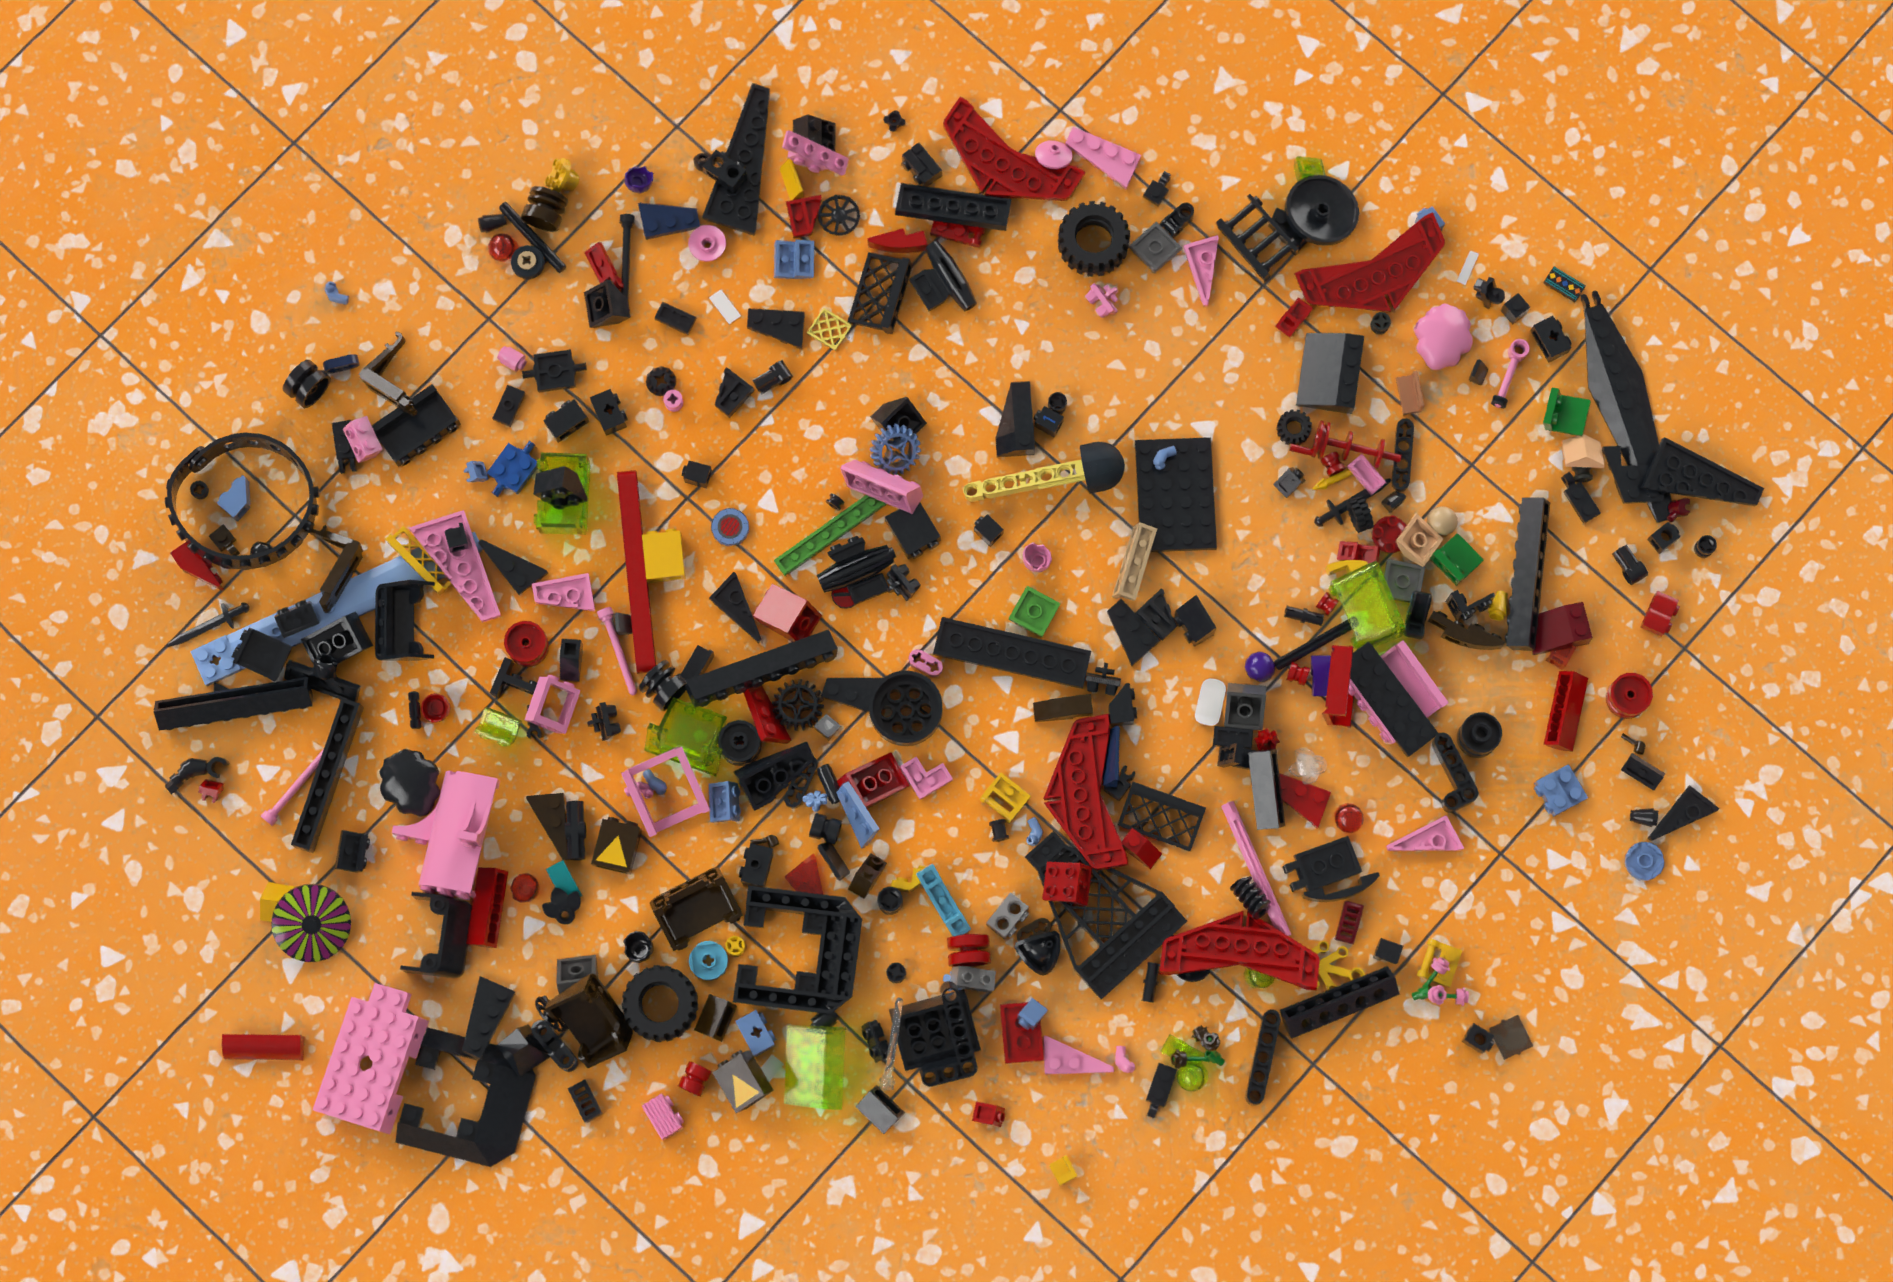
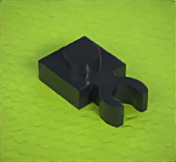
[1103,765,1136,801]

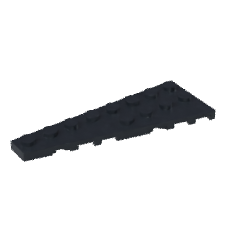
[702,83,770,236]

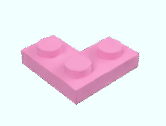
[900,756,953,800]

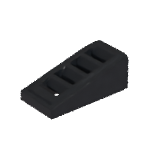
[568,1079,603,1123]

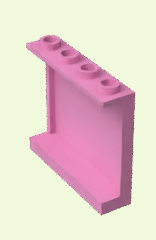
[1349,640,1449,744]

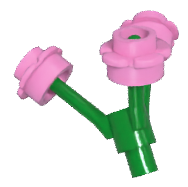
[1412,957,1469,1007]

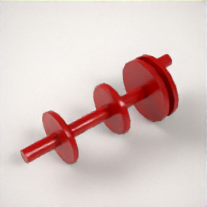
[1289,420,1401,469]

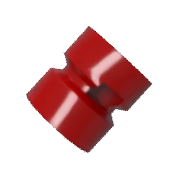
[678,1061,712,1097]

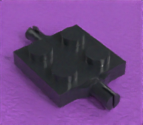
[522,349,587,393]

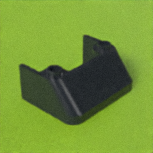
[375,580,435,661]
[400,892,472,978]

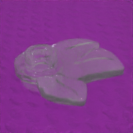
[1289,748,1327,784]

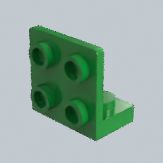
[1543,387,1591,436]
[1430,533,1483,586]

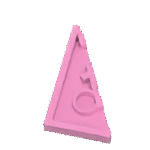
[1043,1036,1114,1074]

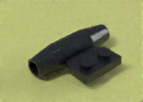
[909,241,977,312]

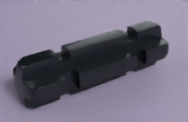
[408,691,421,729]

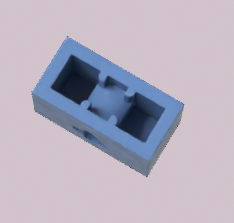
[735,1010,776,1057]

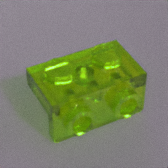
[475,707,522,746]

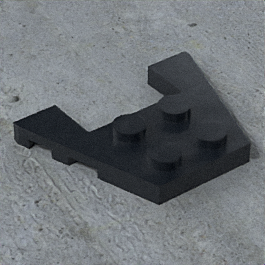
[1602,446,1665,504]

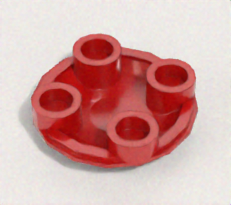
[1372,515,1407,553]

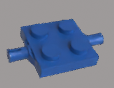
[487,441,540,497]

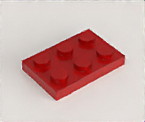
[1000,1001,1044,1064]

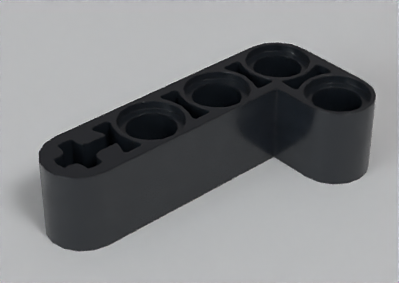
[1432,733,1479,813]

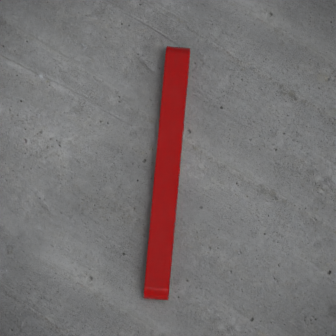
[617,470,656,674]

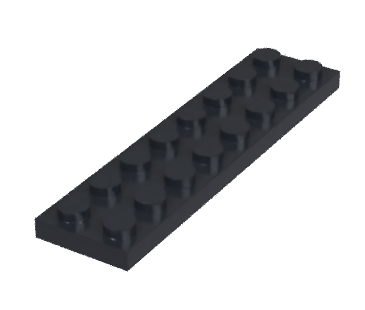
[933,617,1091,689]

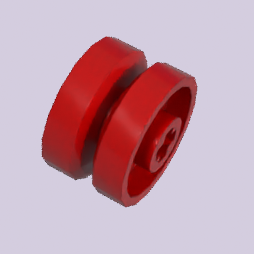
[504,621,549,667]
[1606,673,1653,719]
[947,934,991,967]

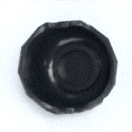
[623,931,653,963]

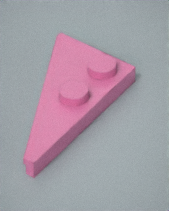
[1183,235,1219,308]
[1386,815,1464,851]

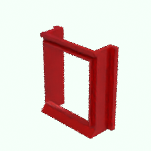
[1322,645,1354,728]

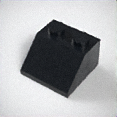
[1174,595,1216,647]

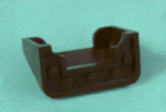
[650,867,743,951]
[545,973,633,1068]

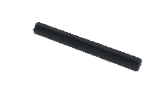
[499,202,566,273]
[1274,616,1359,670]

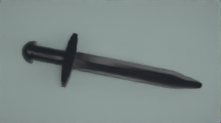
[1314,478,1391,527]
[166,602,250,647]

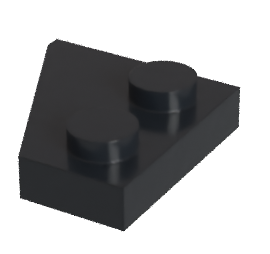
[1135,588,1177,641]

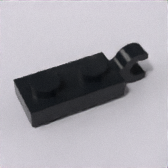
[1561,472,1601,524]
[1146,1063,1177,1118]

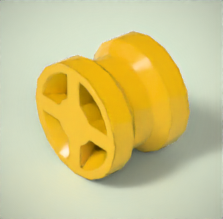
[725,936,746,957]

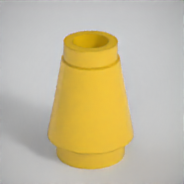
[1488,591,1508,621]

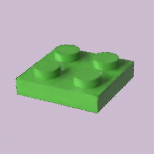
[1009,586,1061,637]

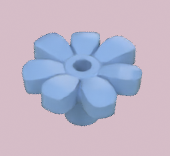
[803,791,827,812]

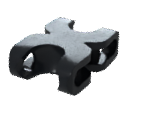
[531,1020,578,1072]

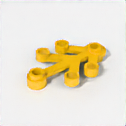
[1310,941,1365,991]

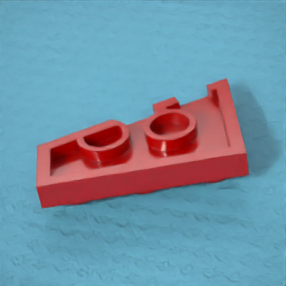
[1279,773,1331,829]

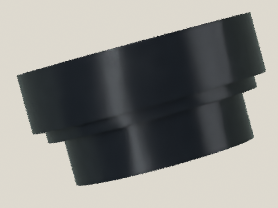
[869,671,943,746]

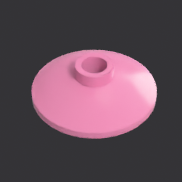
[1035,141,1072,169]
[688,225,726,262]

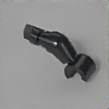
[165,757,230,794]

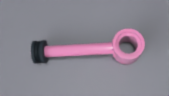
[1491,339,1529,409]

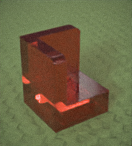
[1545,646,1576,670]

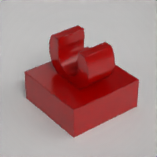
[198,779,224,803]

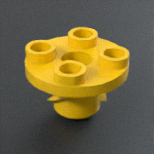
[545,158,579,193]

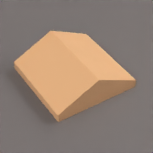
[1562,434,1605,468]
[1395,514,1443,567]

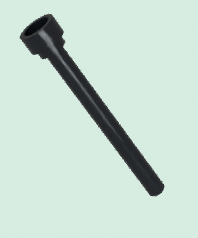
[620,214,635,301]

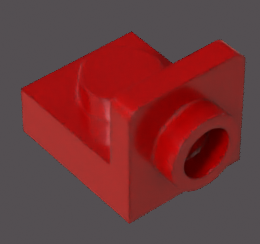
[972,1102,1005,1127]

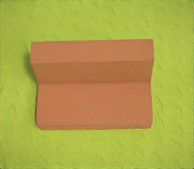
[1396,371,1424,415]

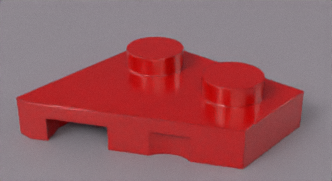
[786,195,822,239]

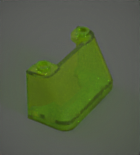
[1329,561,1405,649]

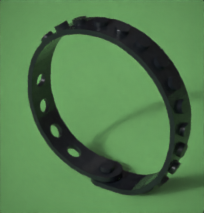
[165,433,320,570]

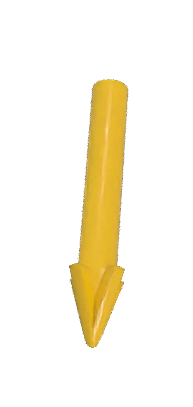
[1312,469,1353,490]

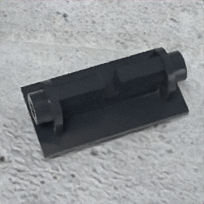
[861,1020,891,1063]

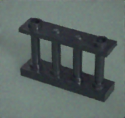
[1216,194,1299,282]

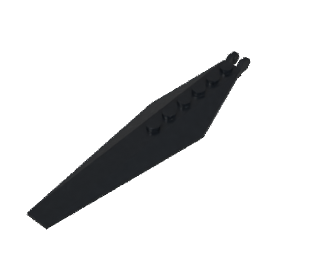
[1581,291,1672,523]

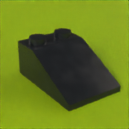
[301,612,373,664]

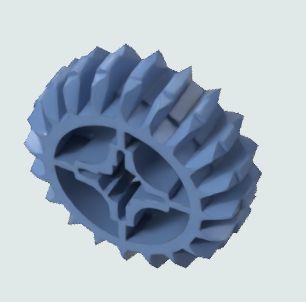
[870,424,921,475]

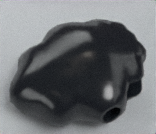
[379,749,440,817]

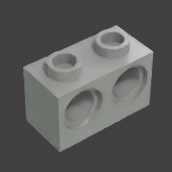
[986,892,1029,939]
[950,966,996,992]

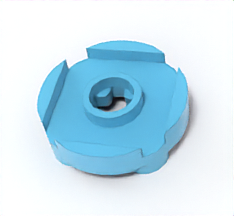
[689,941,728,981]

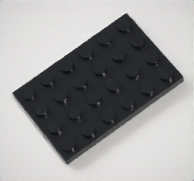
[1135,437,1217,552]

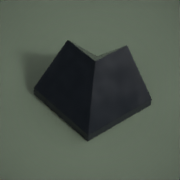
[497,1025,550,1077]

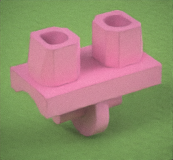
[1085,283,1118,318]

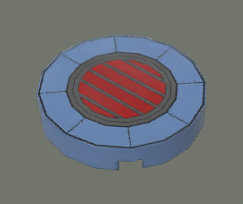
[711,508,749,546]

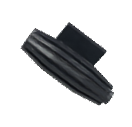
[817,536,896,593]

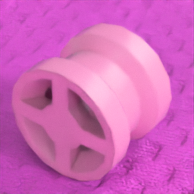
[663,390,683,412]

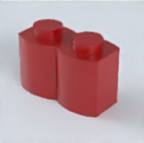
[1640,591,1680,637]

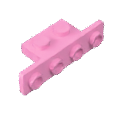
[782,130,848,176]

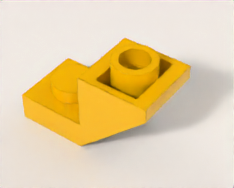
[891,865,927,893]

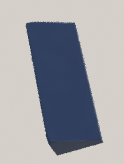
[1103,726,1120,787]

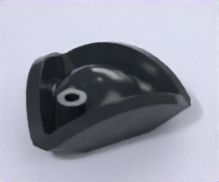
[1015,931,1060,976]

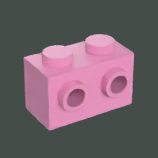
[343,416,383,463]

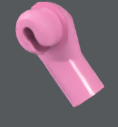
[624,781,654,799]
[1115,1046,1135,1073]

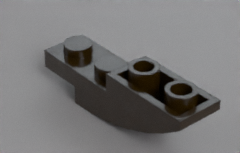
[1428,611,1505,650]

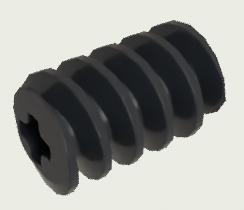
[1230,876,1271,920]

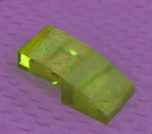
[1160,1034,1205,1072]

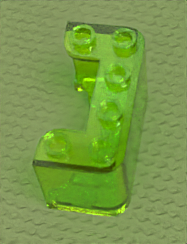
[534,452,590,535]

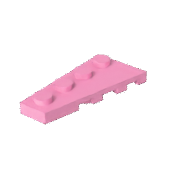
[1065,127,1141,189]

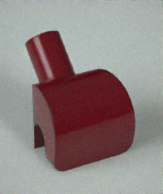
[1667,498,1690,522]

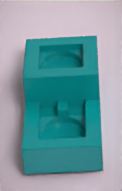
[546,860,582,897]

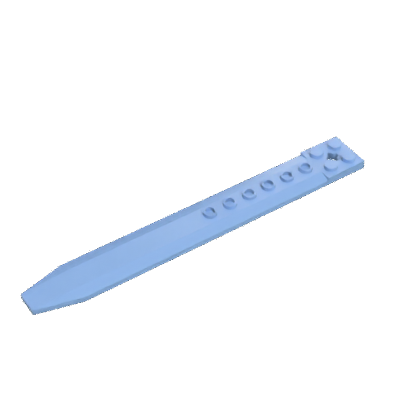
[190,532,483,686]

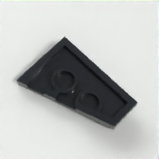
[747,308,805,350]
[1107,599,1160,667]

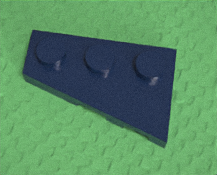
[638,203,700,240]

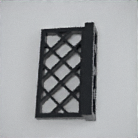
[848,252,913,334]
[1118,782,1206,852]

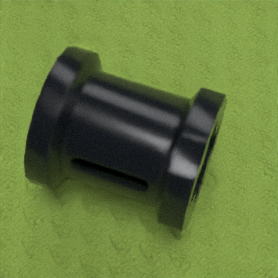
[989,819,1009,842]

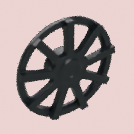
[818,195,860,236]
[535,995,568,1032]

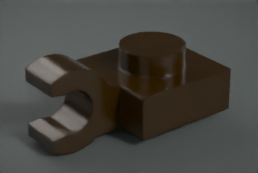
[209,524,240,556]

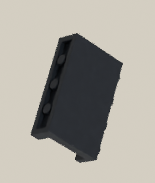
[372,384,461,467]

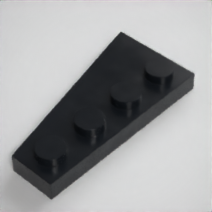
[462,976,515,1061]

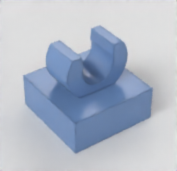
[464,461,489,482]

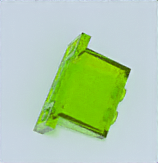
[644,697,727,776]

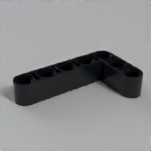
[920,981,977,1087]

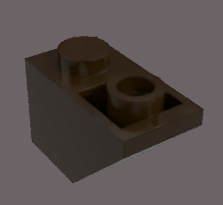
[848,853,887,899]

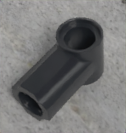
[753,360,793,395]
[1612,545,1648,585]

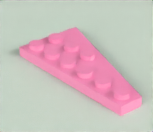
[409,510,501,623]

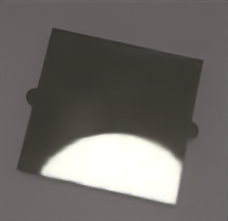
[1489,1015,1533,1060]

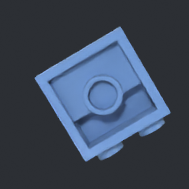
[1534,764,1588,817]

